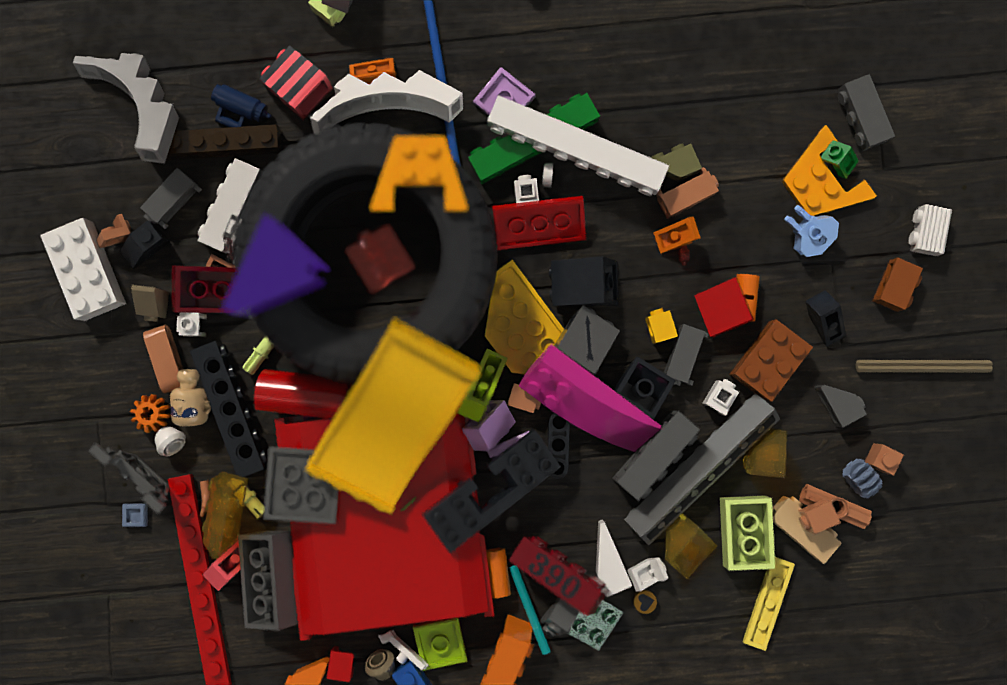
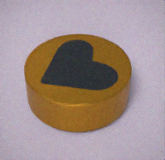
[633,589,657,614]

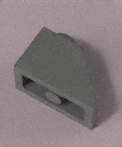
[814,385,867,427]

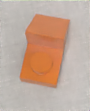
[653,217,701,253]

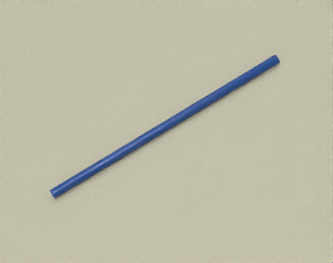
[424,0,461,165]

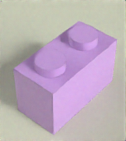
[462,400,516,451]

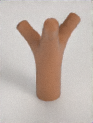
[199,480,221,517]

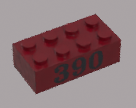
[509,536,609,616]

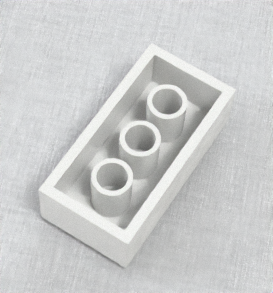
[40,218,126,321]

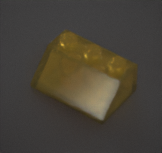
[202,471,248,559]

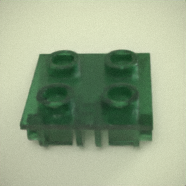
[568,600,624,650]

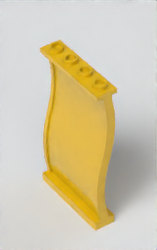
[306,318,480,514]

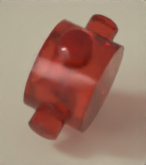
[679,246,690,265]

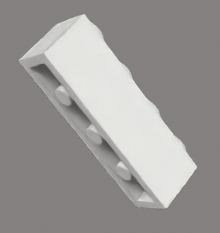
[197,158,263,254]

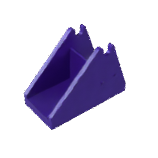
[222,215,330,318]

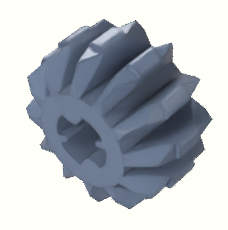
[842,459,882,498]

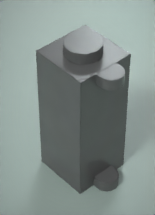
[140,168,202,229]
[664,324,709,386]

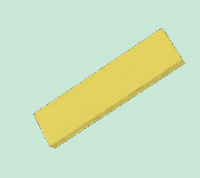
[742,557,795,651]

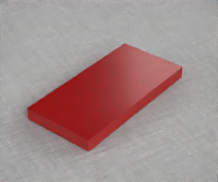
[492,196,586,250]

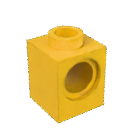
[645,308,678,344]

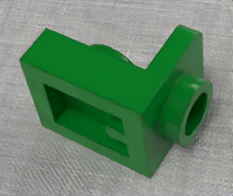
[821,140,859,179]

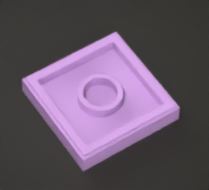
[473,67,536,116]

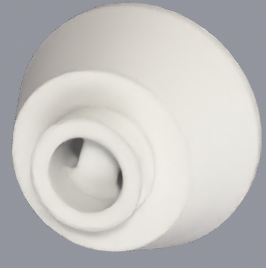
[154,427,186,456]

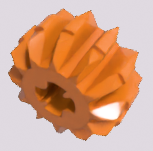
[130,394,171,433]

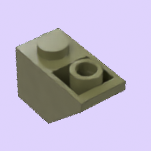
[651,143,702,182]

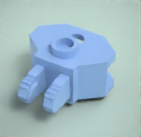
[784,205,839,257]

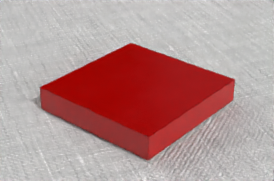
[694,277,754,337]

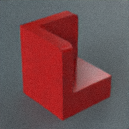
[327,646,354,682]

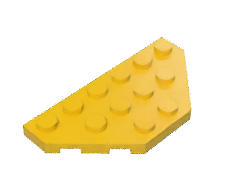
[485,260,564,375]

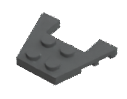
[89,444,169,513]

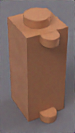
[656,167,719,219]

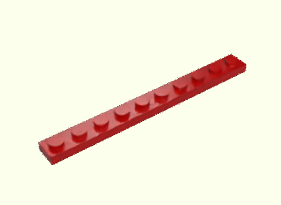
[168,474,232,685]

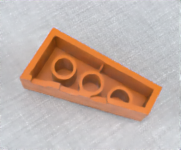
[480,614,534,685]

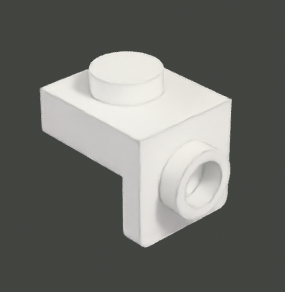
[627,558,668,591]

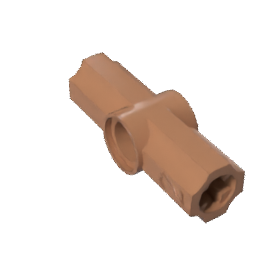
[799,484,872,529]

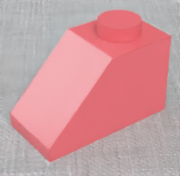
[203,541,241,591]

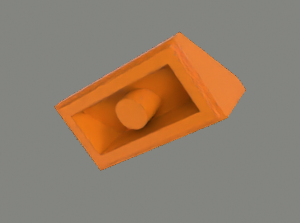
[349,58,396,85]

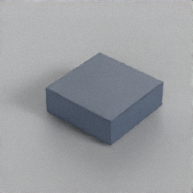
[122,503,148,527]

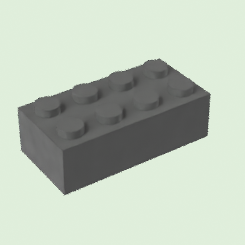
[613,410,700,500]
[238,531,298,630]

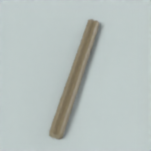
[856,360,993,373]

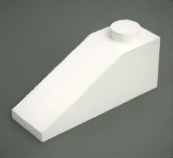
[596,519,632,597]

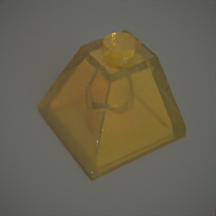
[743,429,787,478]
[665,513,717,579]

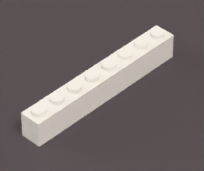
[487,95,669,196]

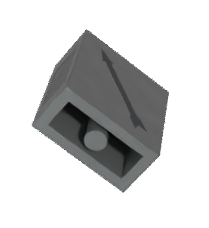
[554,305,620,375]

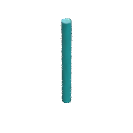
[509,565,551,655]

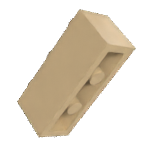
[772,496,842,564]

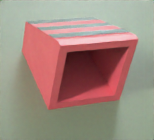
[259,46,333,120]

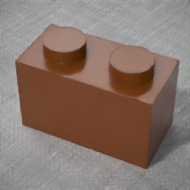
[873,257,923,312]

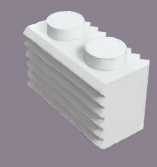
[909,204,952,256]

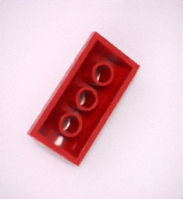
[254,369,355,419]

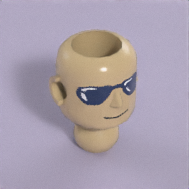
[170,369,211,426]

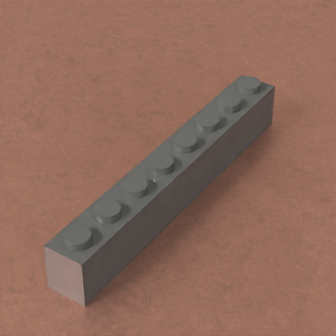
[624,393,780,545]

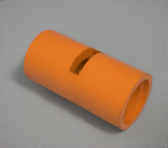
[736,274,760,322]
[486,548,511,598]

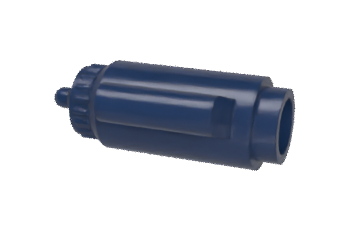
[211,84,272,128]

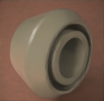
[365,649,395,680]

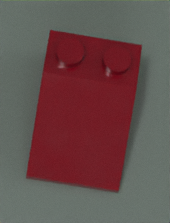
[171,266,238,313]

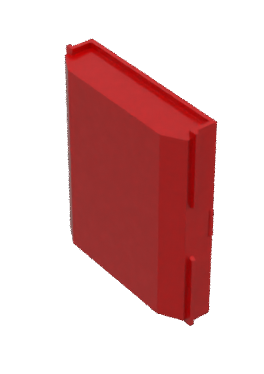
[275,399,494,641]

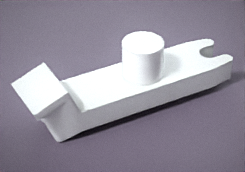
[379,630,429,670]

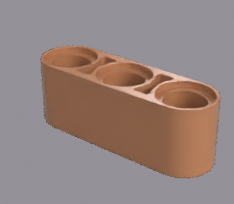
[143,325,184,393]

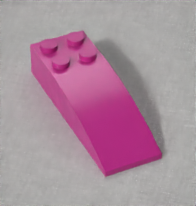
[519,344,662,452]

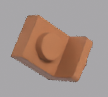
[96,214,131,248]

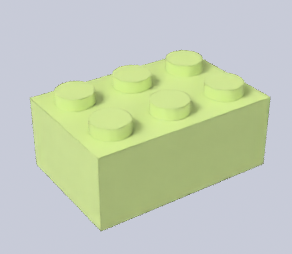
[720,496,775,570]

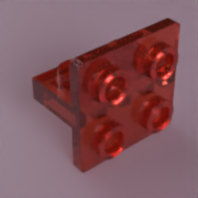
[347,225,413,292]

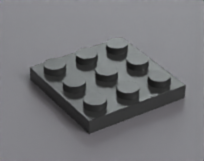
[264,447,339,524]

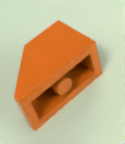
[285,656,330,685]

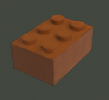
[730,319,813,402]

